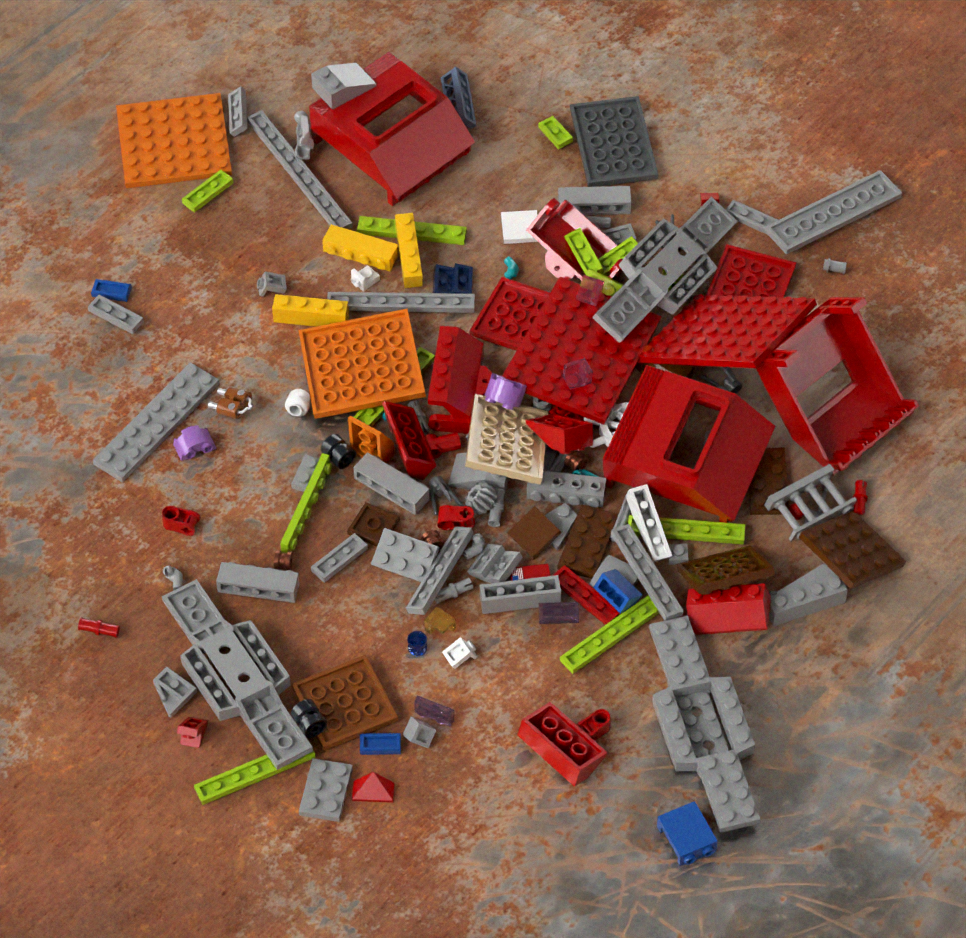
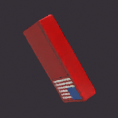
[510,564,550,581]

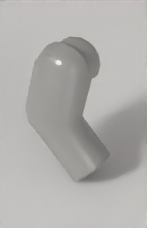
[463,533,485,560]
[163,565,183,591]

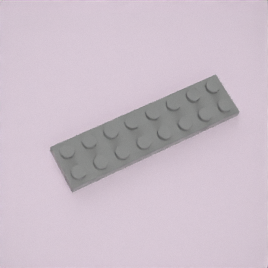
[765,170,902,255]
[93,362,219,483]

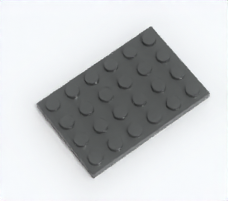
[570,96,658,187]

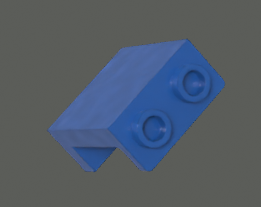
[657,801,718,866]

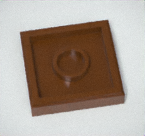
[347,502,400,547]
[507,506,562,560]

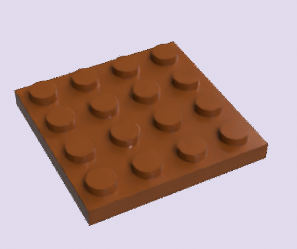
[292,655,398,751]

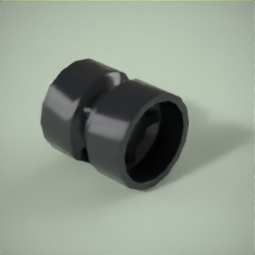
[320,434,356,469]
[291,699,328,738]

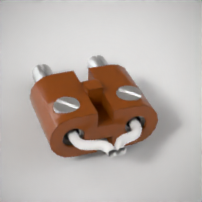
[208,387,253,419]

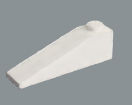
[626,484,672,562]

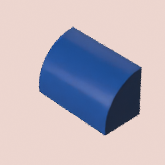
[593,569,642,613]

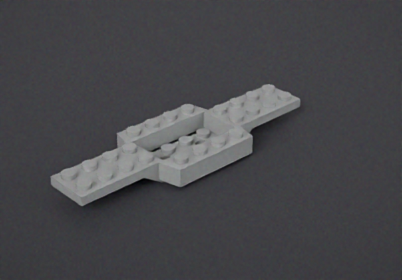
[592,197,737,343]
[162,579,313,770]
[649,616,760,833]

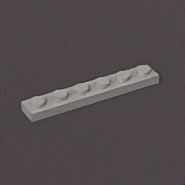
[611,524,684,621]
[406,527,474,615]

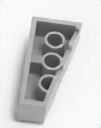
[769,563,848,626]

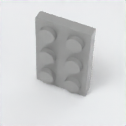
[371,528,439,582]
[299,758,353,822]

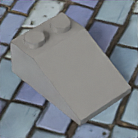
[311,63,376,109]
[448,452,509,496]

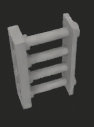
[764,464,857,541]

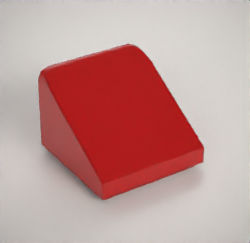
[700,193,720,207]

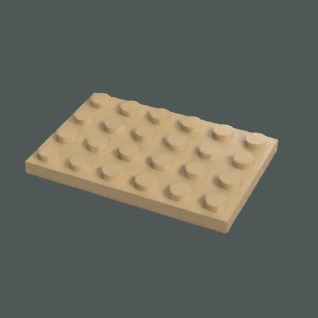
[465,394,548,485]

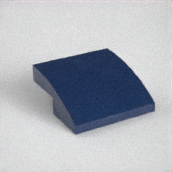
[433,263,473,294]

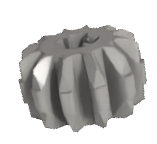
[465,481,497,515]

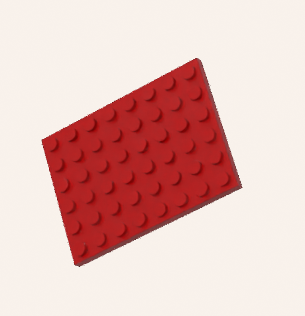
[502,277,662,425]
[637,294,817,368]

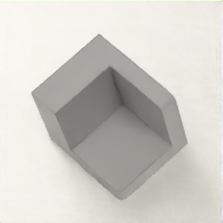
[403,717,436,748]

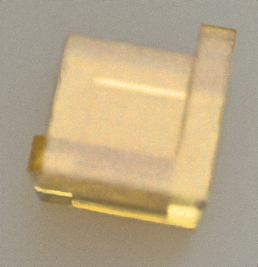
[424,607,456,634]

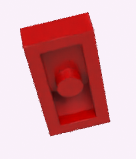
[177,717,208,748]

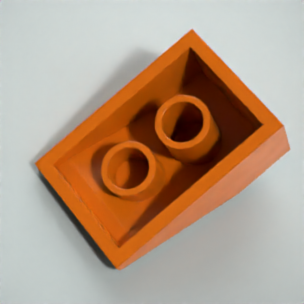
[348,416,395,463]

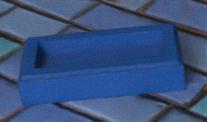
[91,279,132,302]
[360,733,401,755]

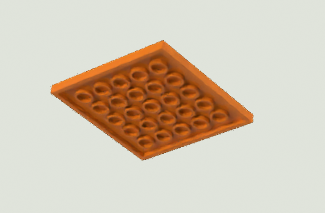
[116,93,232,188]
[298,309,426,419]

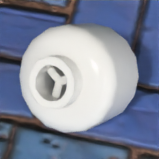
[285,389,311,417]

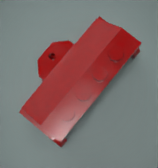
[526,198,623,281]
[428,325,492,434]

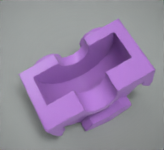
[485,373,527,410]
[173,425,217,461]

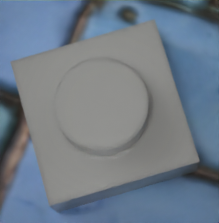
[668,544,689,565]

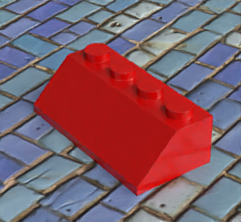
[382,401,436,480]
[686,583,771,635]
[517,702,608,787]

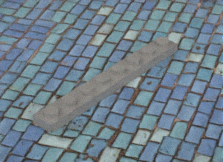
[327,292,475,313]

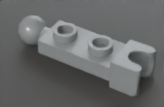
[294,111,314,159]

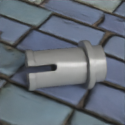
[823,258,847,274]

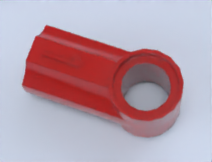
[425,432,461,459]

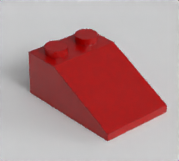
[526,413,593,454]

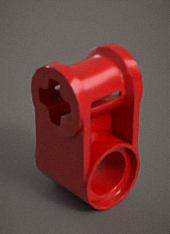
[437,505,475,531]
[162,506,201,536]
[576,709,611,741]

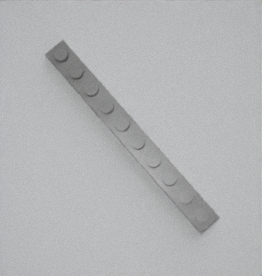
[247,110,352,229]

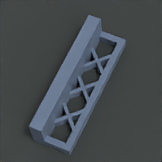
[440,67,476,129]

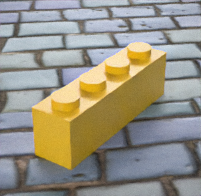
[395,213,423,288]
[322,224,399,272]
[272,294,349,327]

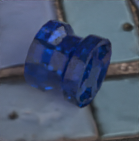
[407,631,428,656]

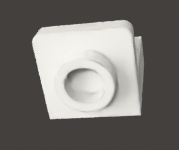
[351,265,380,292]
[442,637,478,669]

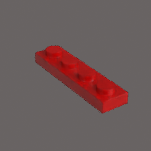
[552,565,622,625]

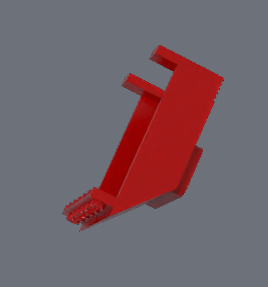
[309,52,475,206]
[756,297,919,476]
[602,365,776,523]

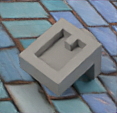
[257,271,287,297]

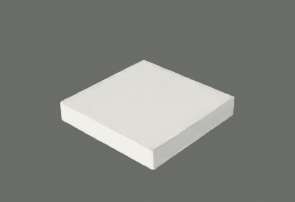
[501,210,538,244]

